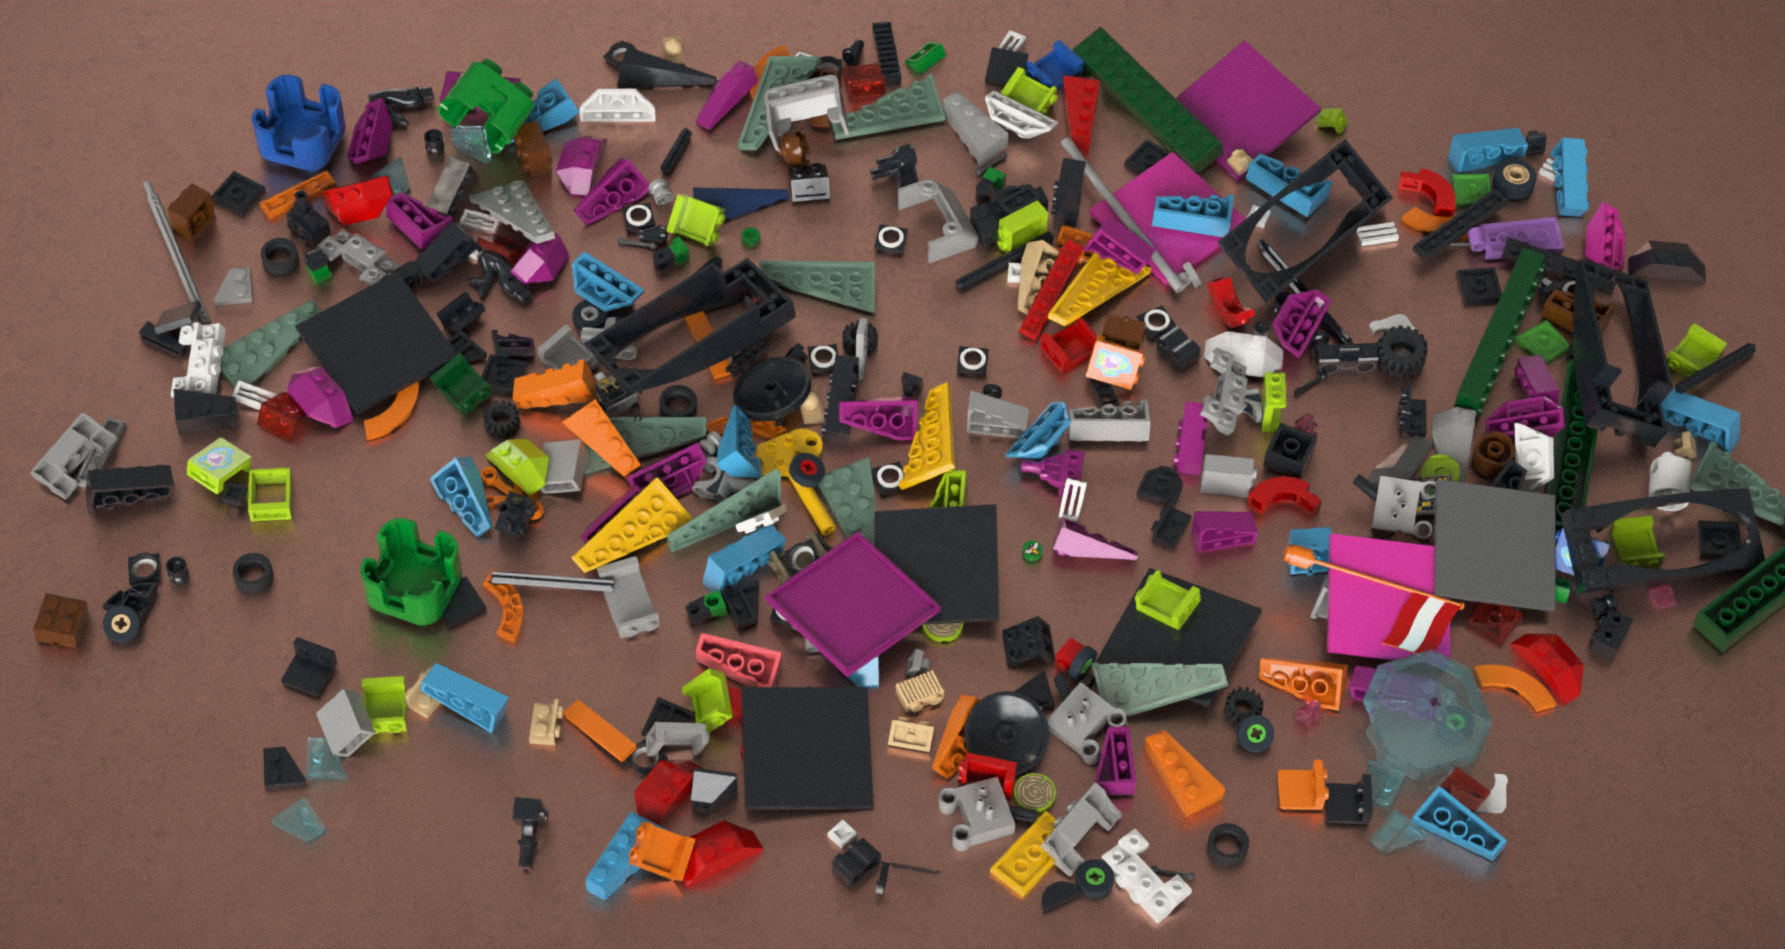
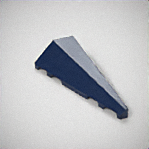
[693,187,789,219]

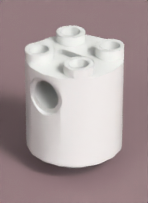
[1648,452,1691,511]

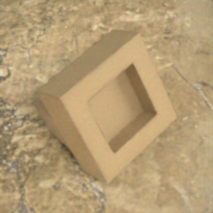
[1227,149,1253,176]
[1674,431,1697,459]

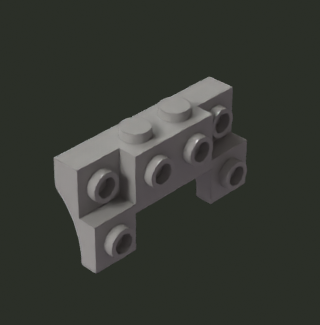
[316,228,400,285]
[1200,347,1248,436]
[30,412,118,500]
[1040,782,1123,877]

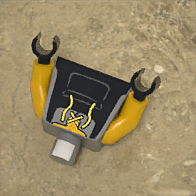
[590,372,643,417]

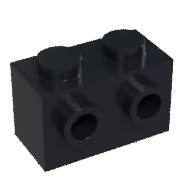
[1590,609,1633,661]

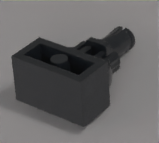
[286,190,331,246]
[494,491,537,540]
[512,797,548,867]

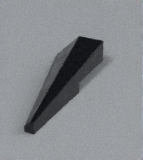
[617,47,717,88]

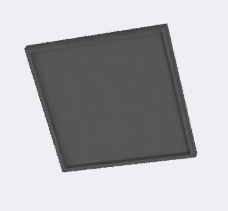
[1434,479,1555,612]

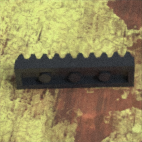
[872,21,901,86]

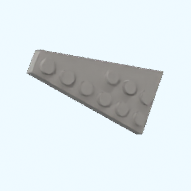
[469,180,555,244]

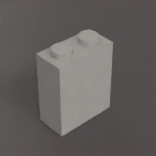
[540,439,588,494]
[1200,454,1257,498]
[316,689,375,757]

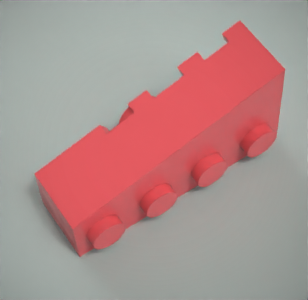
[695,633,783,687]

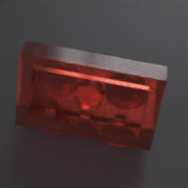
[842,63,885,99]
[257,392,307,440]

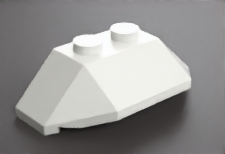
[579,89,656,122]
[985,91,1059,139]
[1204,331,1284,377]

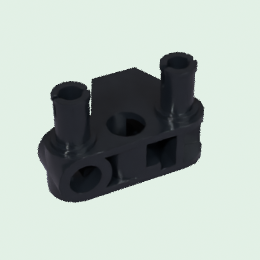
[870,144,919,192]

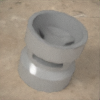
[649,179,673,205]
[698,431,722,457]

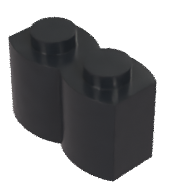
[1157,326,1201,370]
[832,838,881,888]

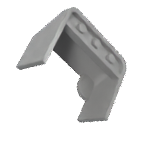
[765,75,849,151]
[898,179,979,263]

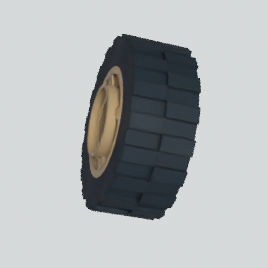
[1493,159,1537,200]

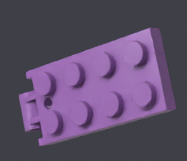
[1467,217,1565,260]

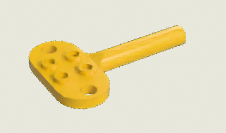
[755,428,836,536]

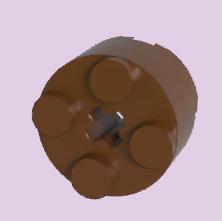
[1472,431,1516,479]

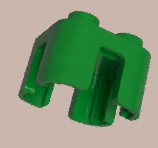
[437,59,534,154]
[360,518,462,625]

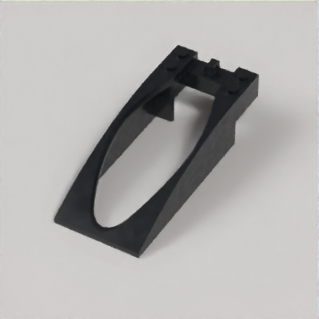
[1217,139,1393,303]
[585,257,796,393]
[1573,258,1674,448]
[1561,488,1765,594]

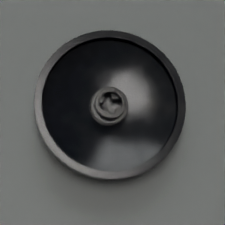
[733,357,812,421]
[964,691,1049,775]

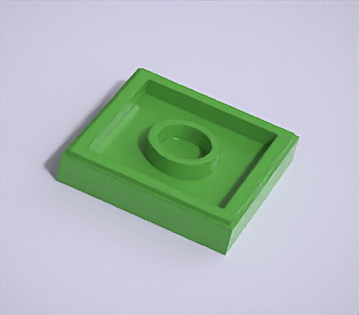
[1450,174,1492,208]
[1516,319,1570,364]

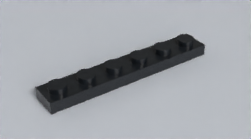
[1412,189,1509,262]
[1501,237,1616,294]

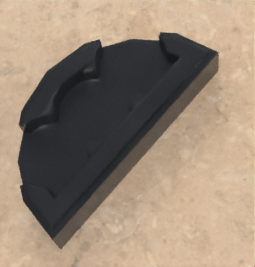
[1041,881,1082,913]

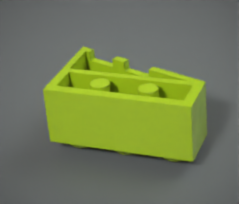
[929,470,969,508]

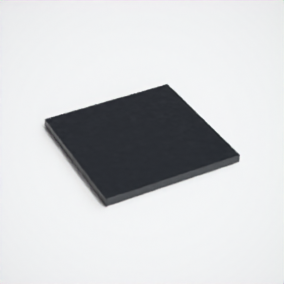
[295,271,457,415]
[874,504,1000,625]
[1096,568,1262,708]
[741,687,874,810]

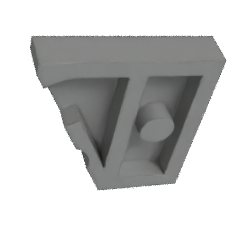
[214,267,253,306]

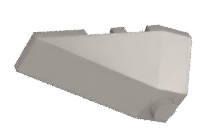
[1431,407,1476,483]

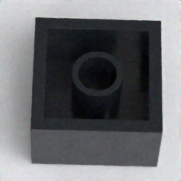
[1263,422,1318,479]

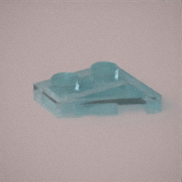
[450,126,492,163]
[372,157,411,197]
[305,737,347,781]
[1368,760,1407,810]
[270,797,328,844]
[1368,809,1428,854]

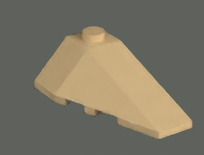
[1017,240,1059,315]

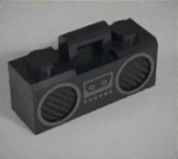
[1314,343,1378,375]

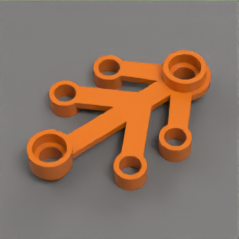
[481,467,544,520]

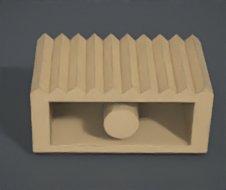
[896,670,945,713]

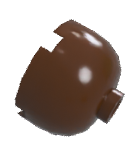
[778,127,810,165]

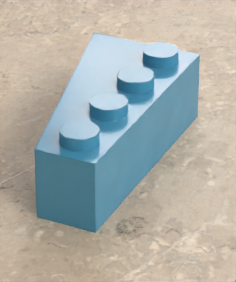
[1447,128,1528,174]
[1661,389,1740,454]

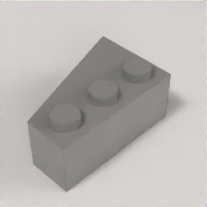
[966,391,1029,438]

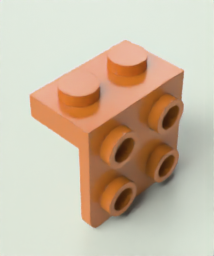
[1277,760,1329,810]

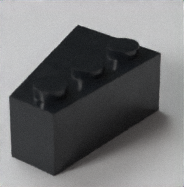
[1051,158,1086,226]
[413,221,483,284]

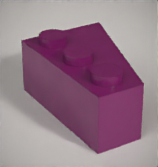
[386,192,453,250]
[1083,215,1156,274]
[1514,355,1559,404]
[1173,401,1207,476]

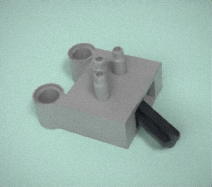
[1353,474,1435,539]
[1047,675,1128,765]
[938,777,1037,851]

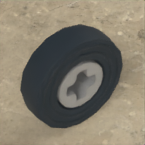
[572,300,607,331]

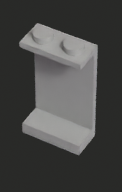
[597,556,660,638]

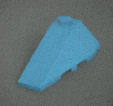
[510,78,580,143]
[717,405,762,478]
[429,457,492,537]

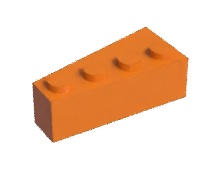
[513,359,596,409]
[562,400,643,479]
[1144,730,1225,817]

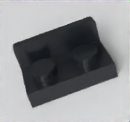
[437,292,486,333]
[1151,500,1192,550]

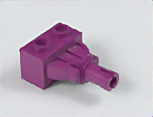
[1021,449,1085,498]

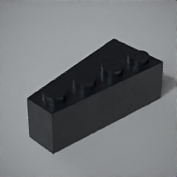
[970,186,1049,250]

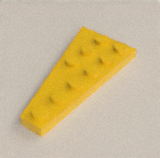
[1048,252,1152,326]
[898,382,955,490]
[571,477,693,573]

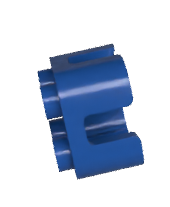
[252,75,346,171]

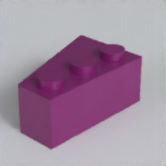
[1191,511,1258,553]
[1094,726,1136,796]

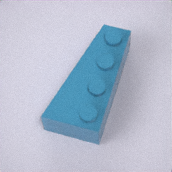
[1550,138,1589,217]
[1246,153,1333,218]
[1152,195,1234,237]
[702,524,786,596]
[421,663,509,733]
[1412,786,1507,861]
[585,812,668,900]

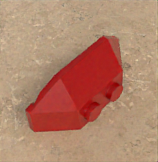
[321,175,393,226]
[1510,633,1584,705]
[634,760,704,827]
[683,820,763,888]

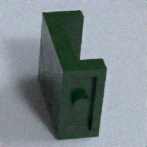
[430,353,494,416]

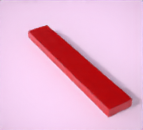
[1018,238,1084,341]

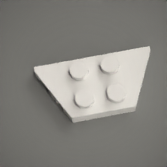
[1515,423,1554,492]
[736,504,788,534]

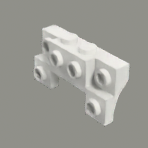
[171,322,226,398]
[1101,829,1192,924]

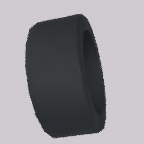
[260,238,299,275]
[659,385,697,417]
[233,553,273,594]
[1207,823,1249,867]

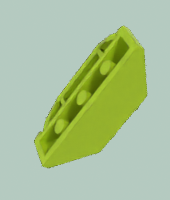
[485,438,550,496]

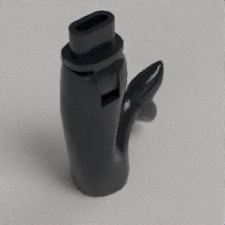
[368,86,434,126]
[469,248,534,303]

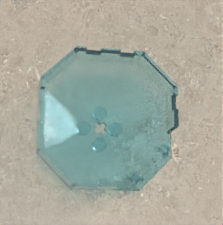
[1362,649,1493,782]

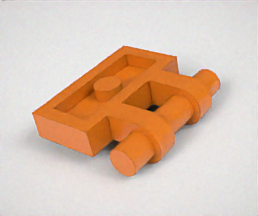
[1054,225,1094,264]

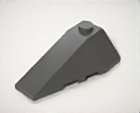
[1367,434,1434,488]

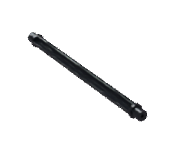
[1256,239,1354,345]

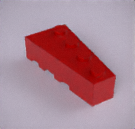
[1062,75,1100,152]

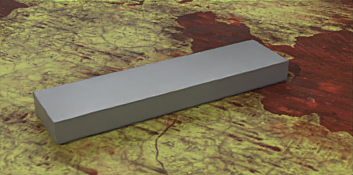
[856,318,868,380]
[76,417,126,487]

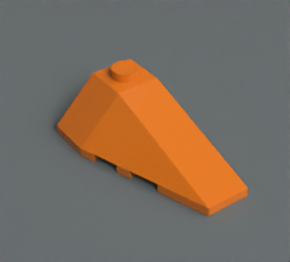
[1259,658,1348,711]
[932,694,980,780]

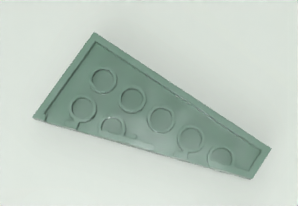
[831,74,945,140]
[584,417,706,475]
[817,457,877,546]
[667,468,781,552]

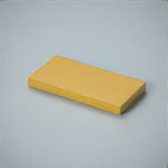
[990,811,1056,897]

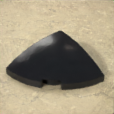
[102,582,159,624]

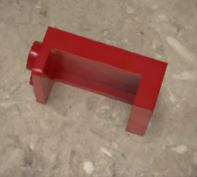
[1040,317,1098,374]
[958,753,1017,801]

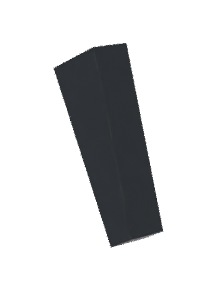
[139,321,186,358]

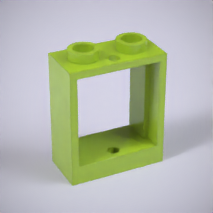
[997,200,1049,253]
[248,467,293,522]

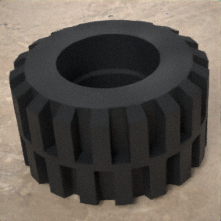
[1377,325,1428,379]

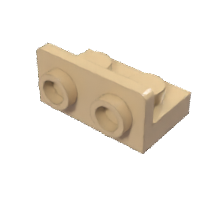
[405,667,440,719]
[529,699,563,745]
[888,717,935,752]

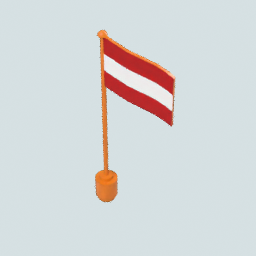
[1283,544,1465,657]

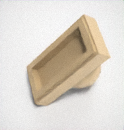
[663,36,685,66]
[800,387,824,426]

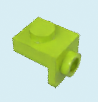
[1315,108,1348,134]

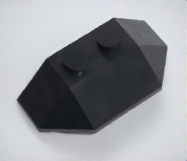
[1628,240,1706,283]

